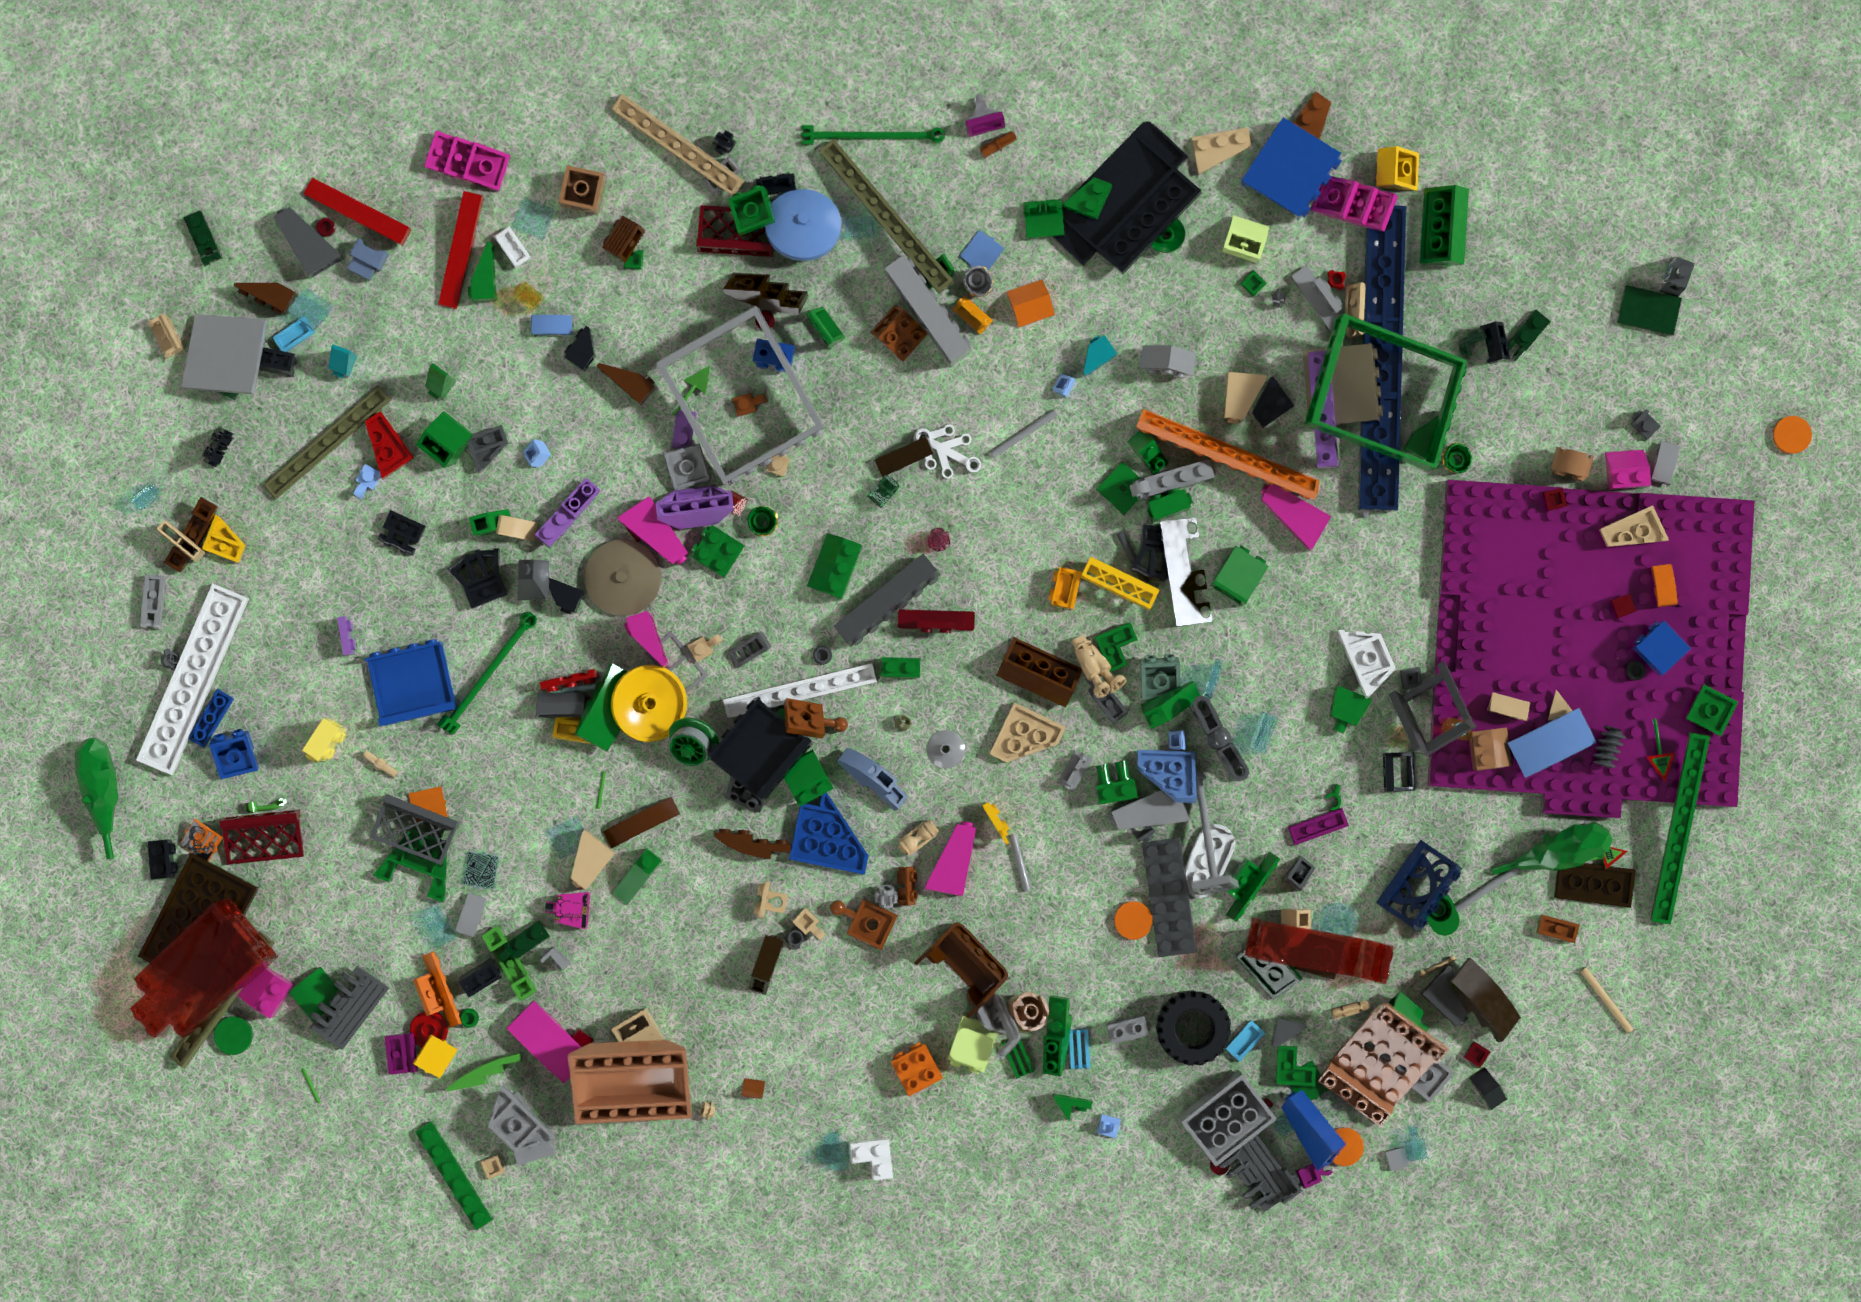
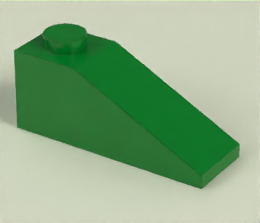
[468,242,497,303]
[425,363,457,400]
[1141,681,1201,729]
[612,848,663,905]

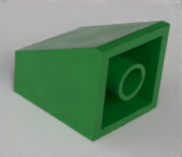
[1210,545,1268,606]

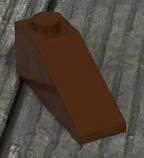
[597,363,656,405]

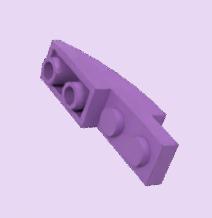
[535,478,601,548]

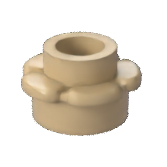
[700,1101,715,1120]

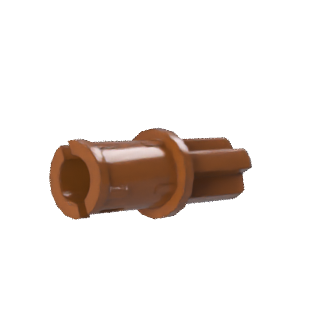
[979,131,1017,158]

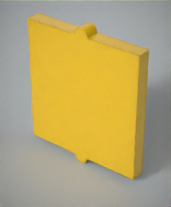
[413,1035,458,1078]

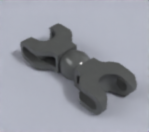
[1190,696,1249,781]

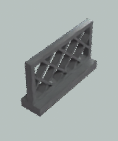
[370,794,460,865]

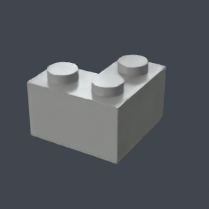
[1140,345,1196,379]

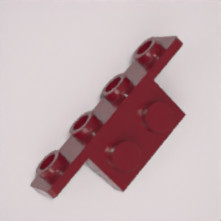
[898,609,975,633]

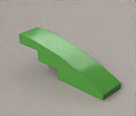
[446,1052,522,1092]

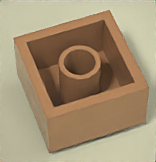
[558,165,606,215]

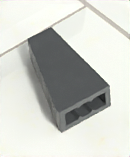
[273,207,344,278]

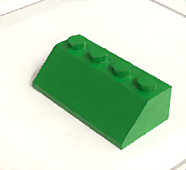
[1419,185,1469,266]

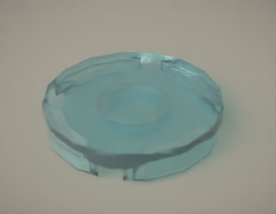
[1319,902,1358,941]

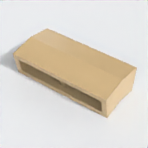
[157,520,206,562]

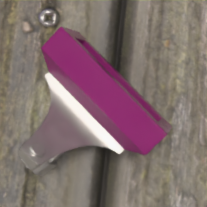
[965,93,1005,137]

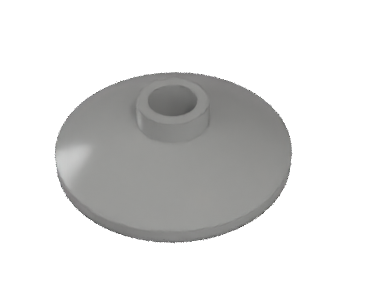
[927,730,965,768]

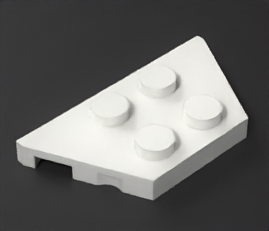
[1338,630,1395,699]

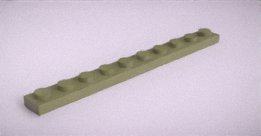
[819,139,954,294]

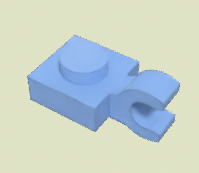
[353,464,381,499]

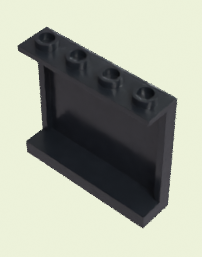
[709,697,813,803]

